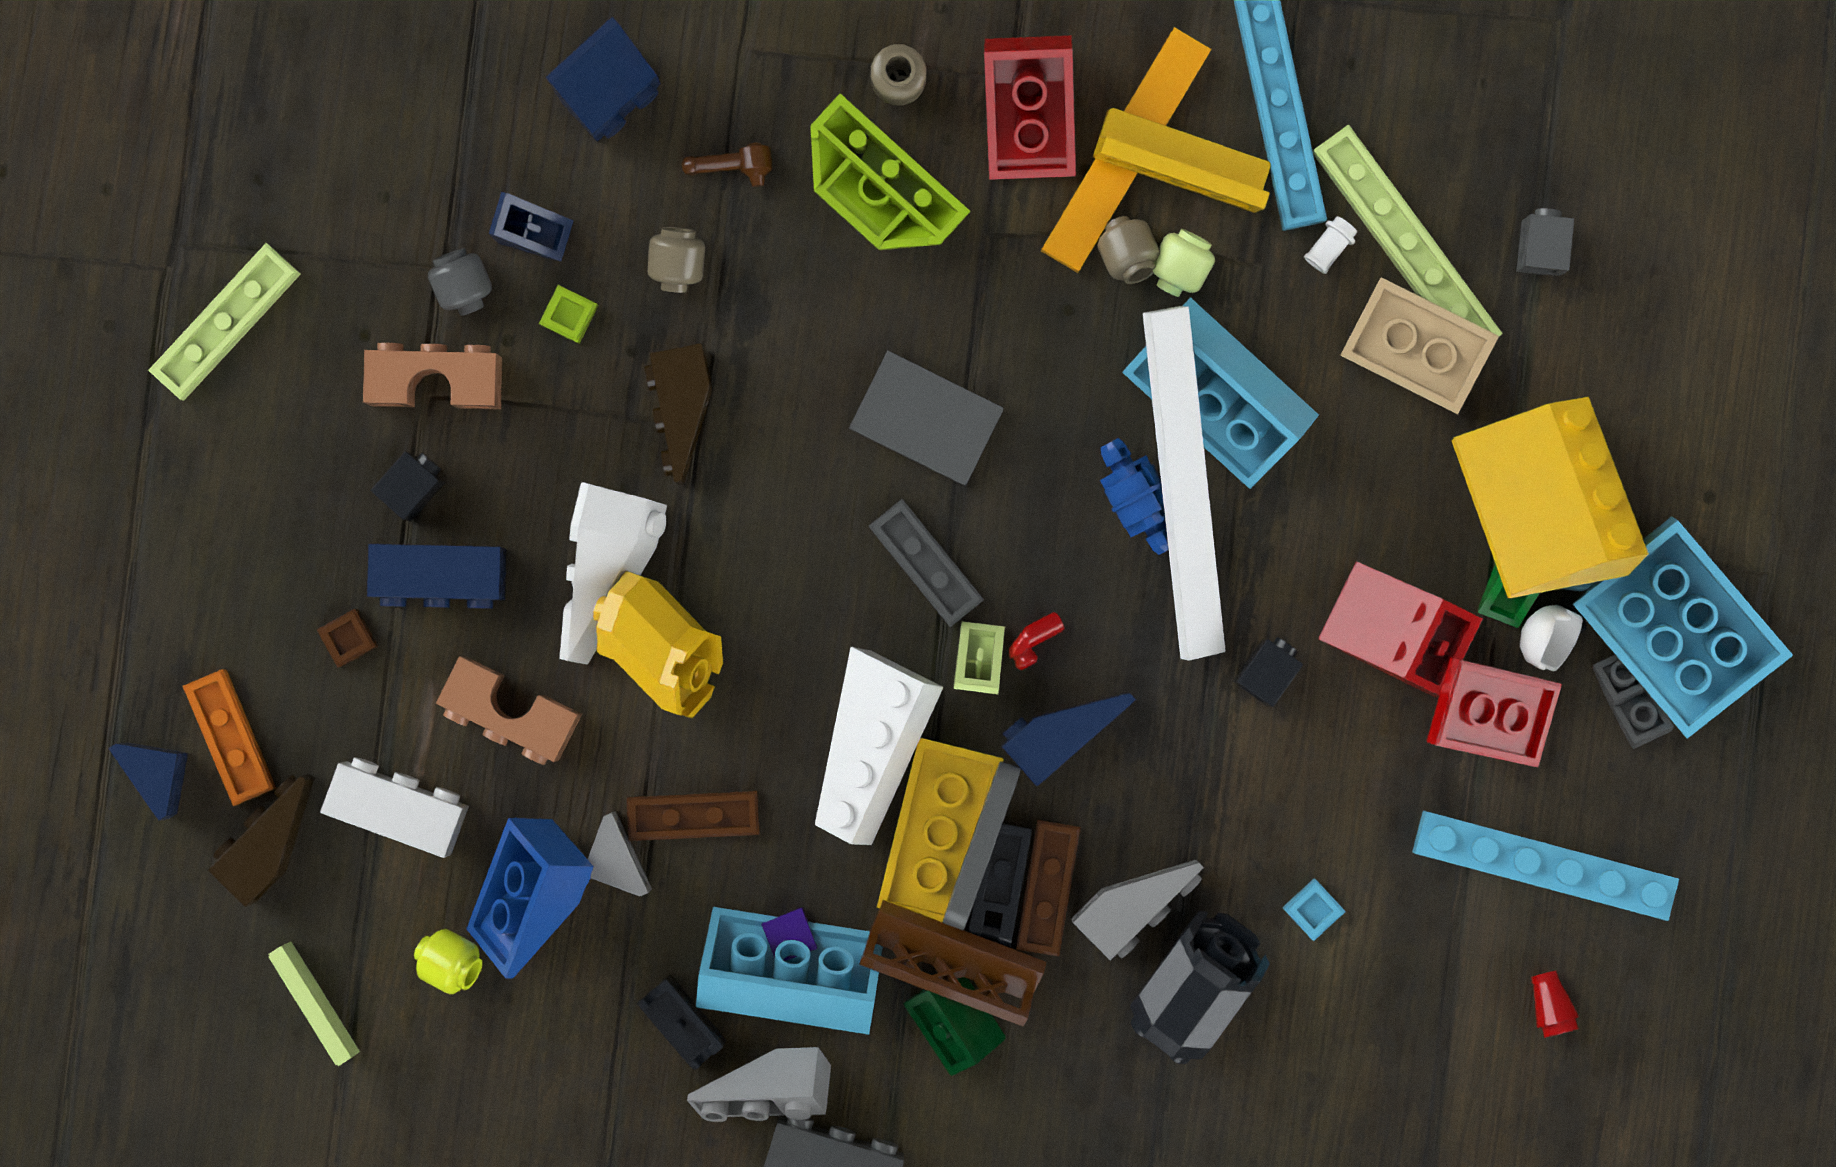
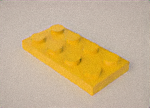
[877,738,1004,922]

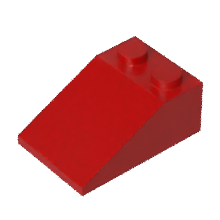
[984,35,1076,180]

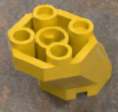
[593,571,723,718]

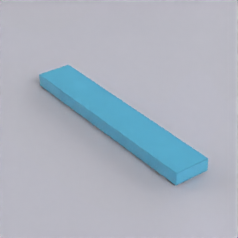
[1234,0,1327,231]

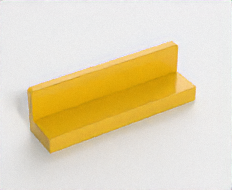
[1093,108,1271,213]

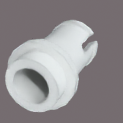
[1304,216,1357,274]

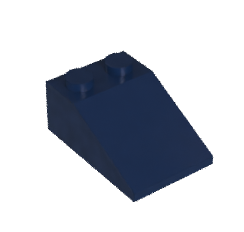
[546,17,661,142]

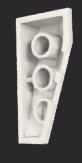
[560,482,667,665]

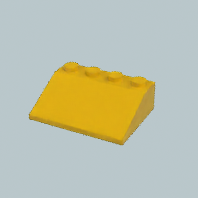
[1452,397,1648,599]

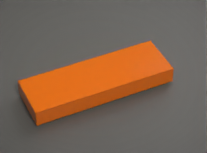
[183,669,277,806]

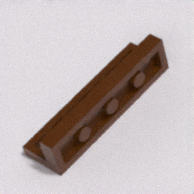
[859,900,1046,1027]

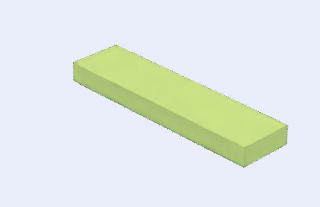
[148,243,301,401]

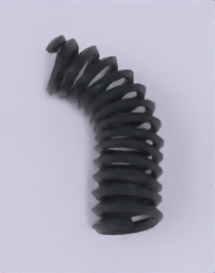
[1560,597,1587,633]

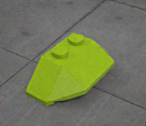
[810,94,970,250]

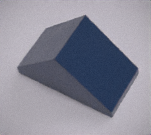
[489,192,574,262]
[109,742,188,821]

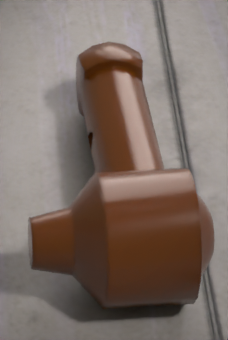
[681,142,773,187]

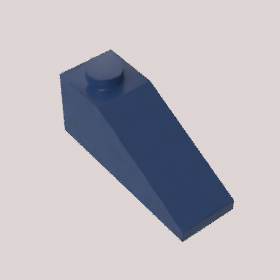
[1001,693,1136,786]

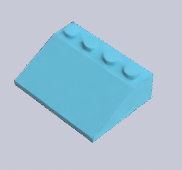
[1573,516,1793,739]

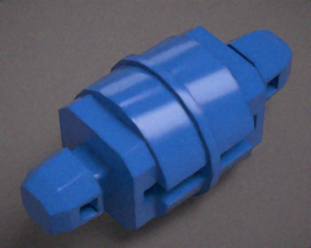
[1100,438,1169,555]

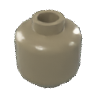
[871,44,926,105]
[1097,216,1160,284]
[647,227,705,292]

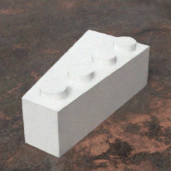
[815,647,943,845]

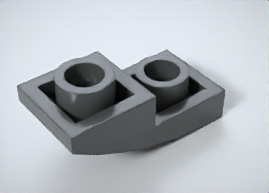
[1593,654,1674,749]

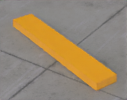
[1041,27,1211,273]

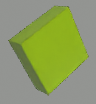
[539,285,598,344]

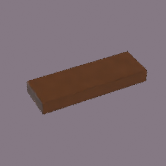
[627,791,760,841]
[1016,819,1081,956]

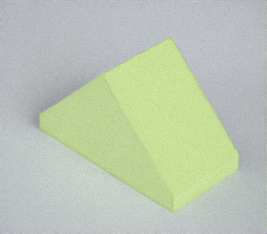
[953,621,1005,694]

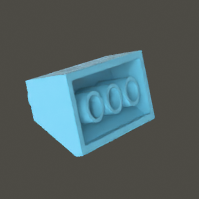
[1122,297,1319,489]
[696,907,883,1035]

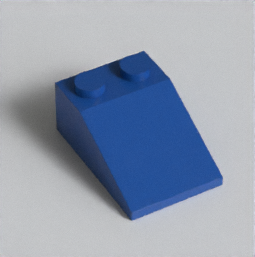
[466,818,594,978]

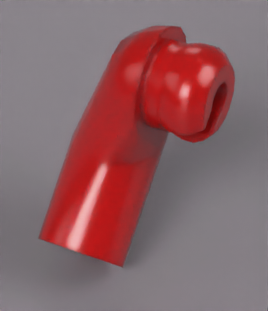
[1008,612,1064,670]

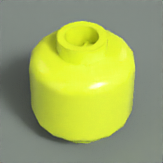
[414,929,482,994]

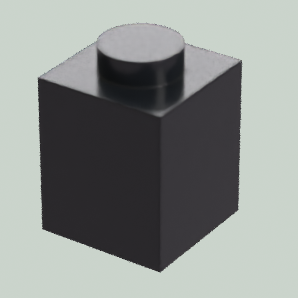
[370,451,445,522]
[1232,637,1303,707]

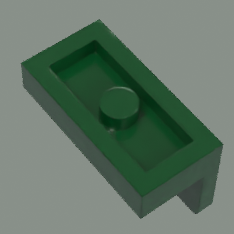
[903,977,1006,1076]

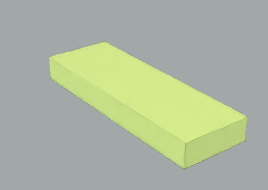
[269,942,360,1066]

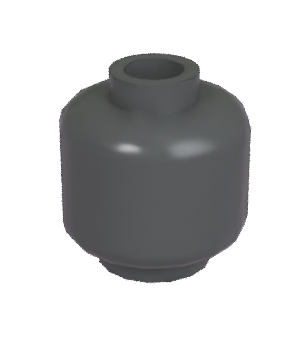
[428,248,492,316]

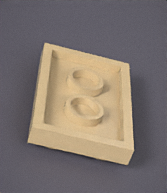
[1341,277,1499,414]

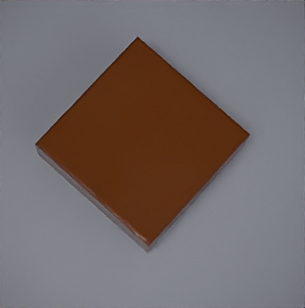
[317,608,378,668]

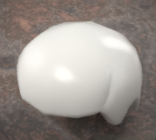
[1520,605,1583,671]

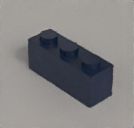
[367,544,507,609]

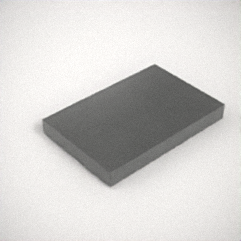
[849,350,1004,487]

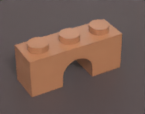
[363,343,502,409]
[436,656,582,765]

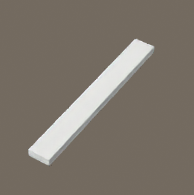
[1143,306,1226,661]

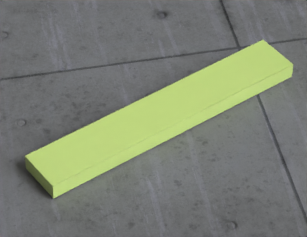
[1313,124,1503,336]

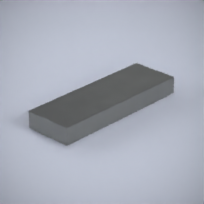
[868,499,984,627]

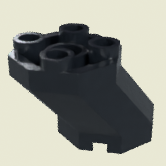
[1130,911,1270,1064]

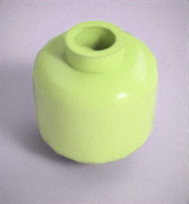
[1153,229,1215,297]

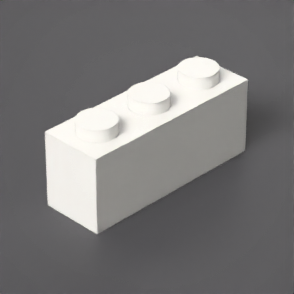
[320,757,469,858]

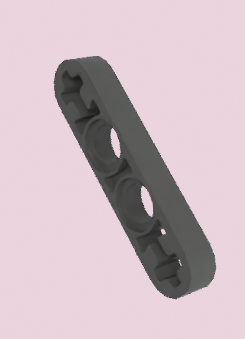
[942,761,1021,930]

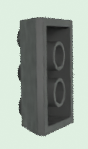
[764,1116,904,1167]

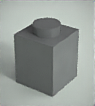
[1516,208,1574,276]

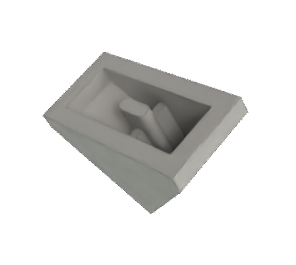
[588,811,652,896]

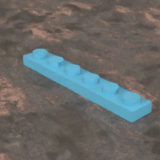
[1412,811,1679,921]

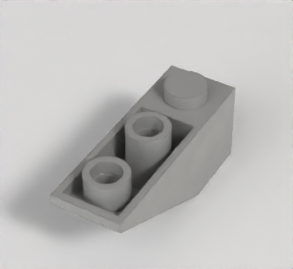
[1071,860,1204,960]
[687,1047,831,1122]

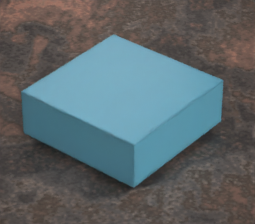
[1282,879,1346,941]

